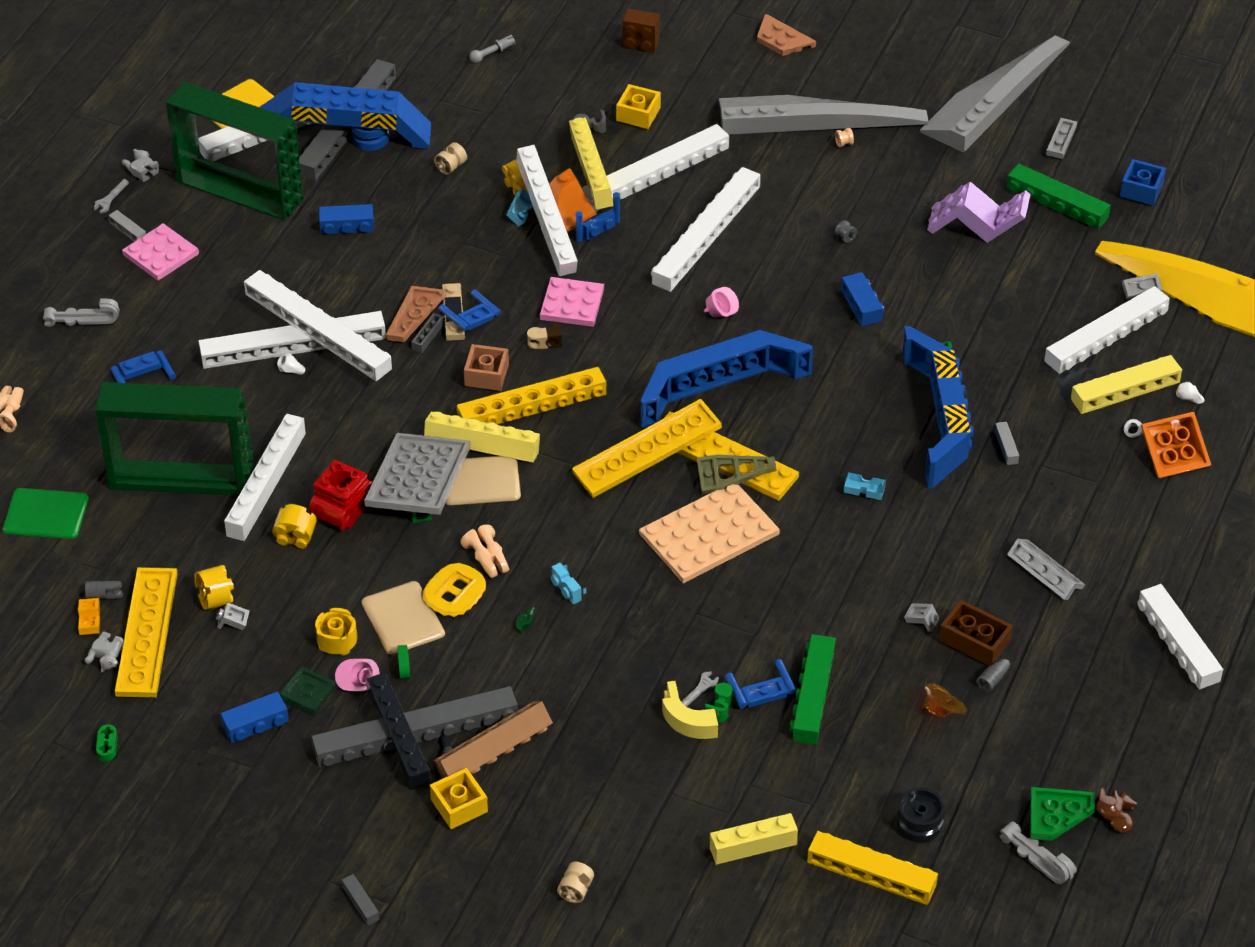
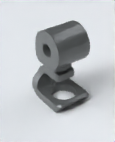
[574,110,606,133]

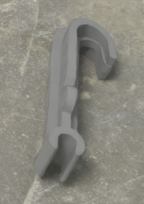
[43,299,120,327]
[999,822,1077,884]

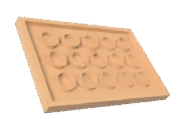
[639,484,780,583]

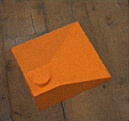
[532,168,596,232]
[1141,412,1211,479]

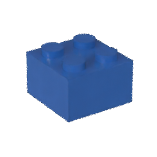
[1120,159,1166,206]

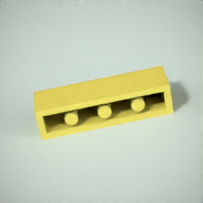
[710,813,798,865]

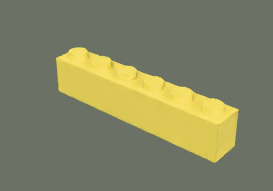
[1071,355,1182,414]
[424,412,540,462]

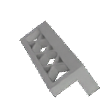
[1007,538,1085,600]

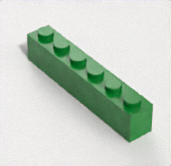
[1006,164,1111,229]
[789,634,836,745]

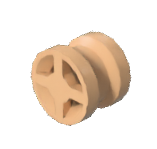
[835,128,854,147]

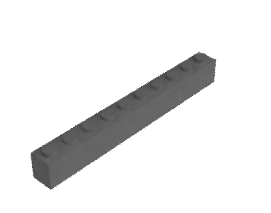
[299,59,396,181]
[312,686,518,767]

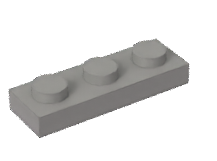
[1046,118,1077,159]

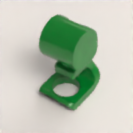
[704,683,733,723]

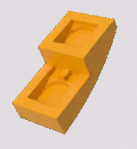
[78,598,100,635]

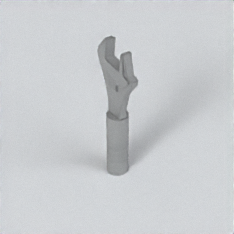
[94,179,129,214]
[681,671,719,707]

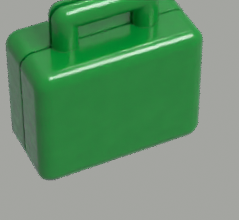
[2,488,89,539]

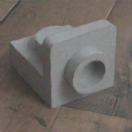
[216,602,249,630]
[904,603,939,632]

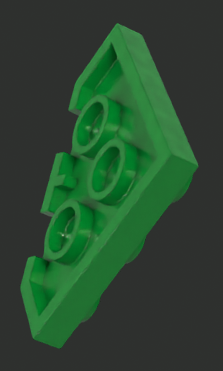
[1030,787,1095,841]

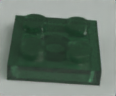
[279,666,336,715]

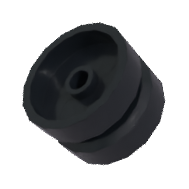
[897,787,945,842]

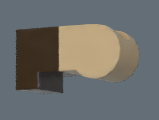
[527,322,562,349]

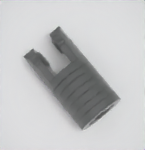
[85,581,123,599]
[976,659,1010,692]

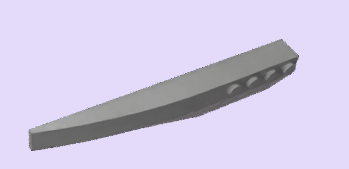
[920,35,1070,152]
[719,95,928,134]

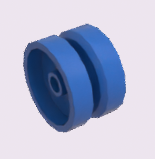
[351,126,390,151]

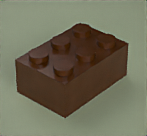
[939,600,1013,666]

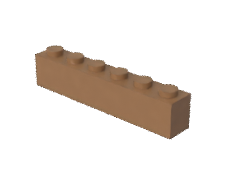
[433,701,553,779]

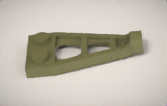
[697,455,777,495]

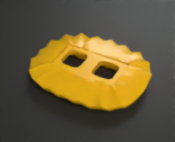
[422,563,486,617]

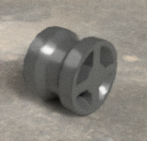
[835,220,857,243]

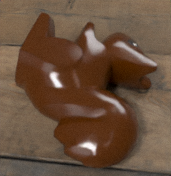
[1094,787,1137,833]

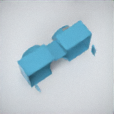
[506,189,532,227]
[844,472,886,500]
[551,563,586,604]

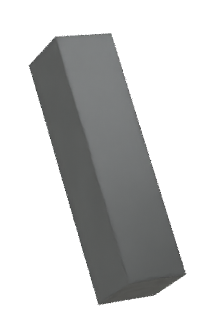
[411,313,444,353]
[342,874,379,926]

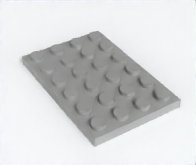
[364,433,470,515]

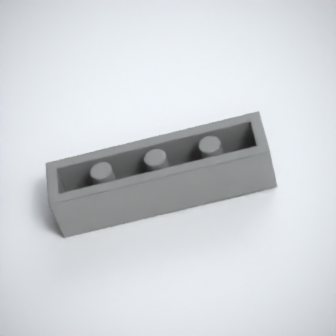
[108,210,146,242]
[994,422,1019,465]

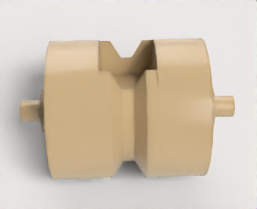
[434,142,467,175]
[557,862,594,903]

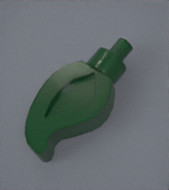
[516,607,535,634]

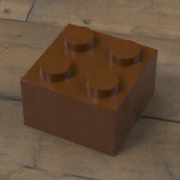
[623,8,660,53]

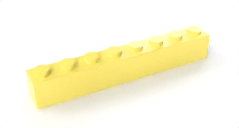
[569,117,613,210]

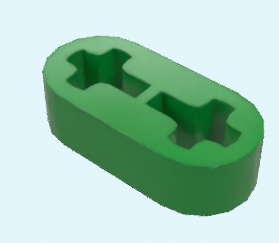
[397,644,410,679]
[96,724,118,762]

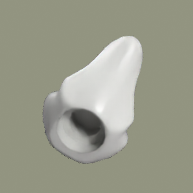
[277,353,305,375]
[1176,382,1204,404]

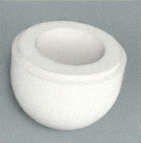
[1124,419,1143,438]

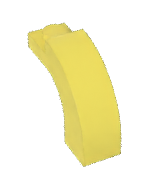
[662,681,718,739]

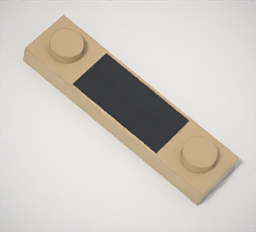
[442,283,465,341]

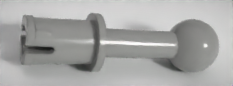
[469,35,516,63]

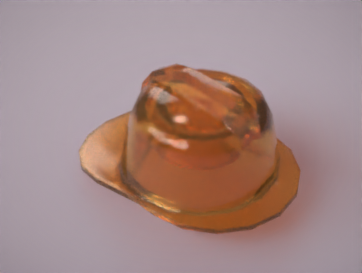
[924,683,967,718]

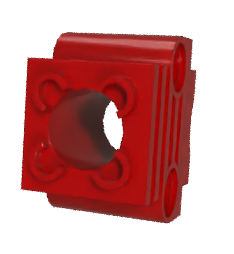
[309,460,373,531]

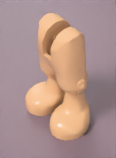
[0,386,24,432]
[460,525,509,578]

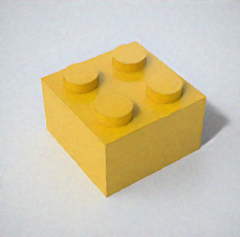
[616,84,661,129]
[430,768,488,829]

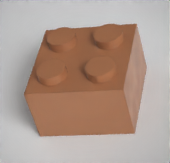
[464,344,509,391]

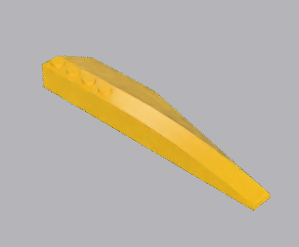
[1095,241,1255,337]

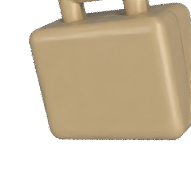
[445,456,521,505]
[361,581,445,654]

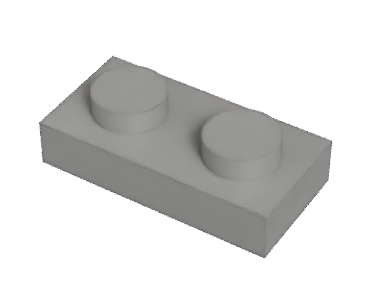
[1122,274,1162,299]

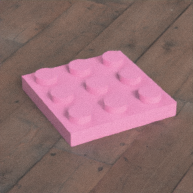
[122,224,199,281]
[540,277,604,327]

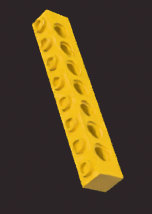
[457,367,606,424]

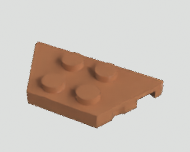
[757,14,816,56]

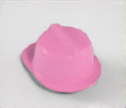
[704,287,739,318]
[335,659,380,691]

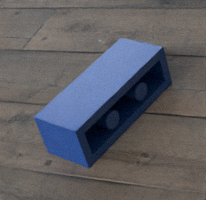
[319,204,374,234]
[841,272,884,326]
[220,692,289,743]

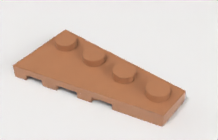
[386,286,446,342]

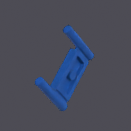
[575,192,620,242]
[438,289,501,331]
[110,351,176,383]
[725,659,797,708]

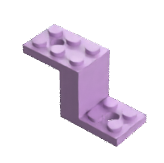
[927,182,1030,243]

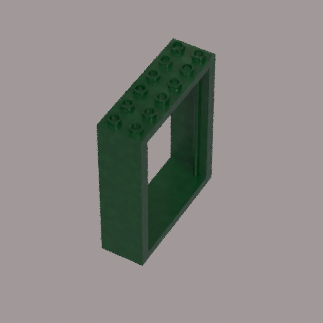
[166,82,304,221]
[95,382,255,496]

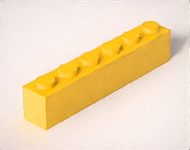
[807,831,938,905]

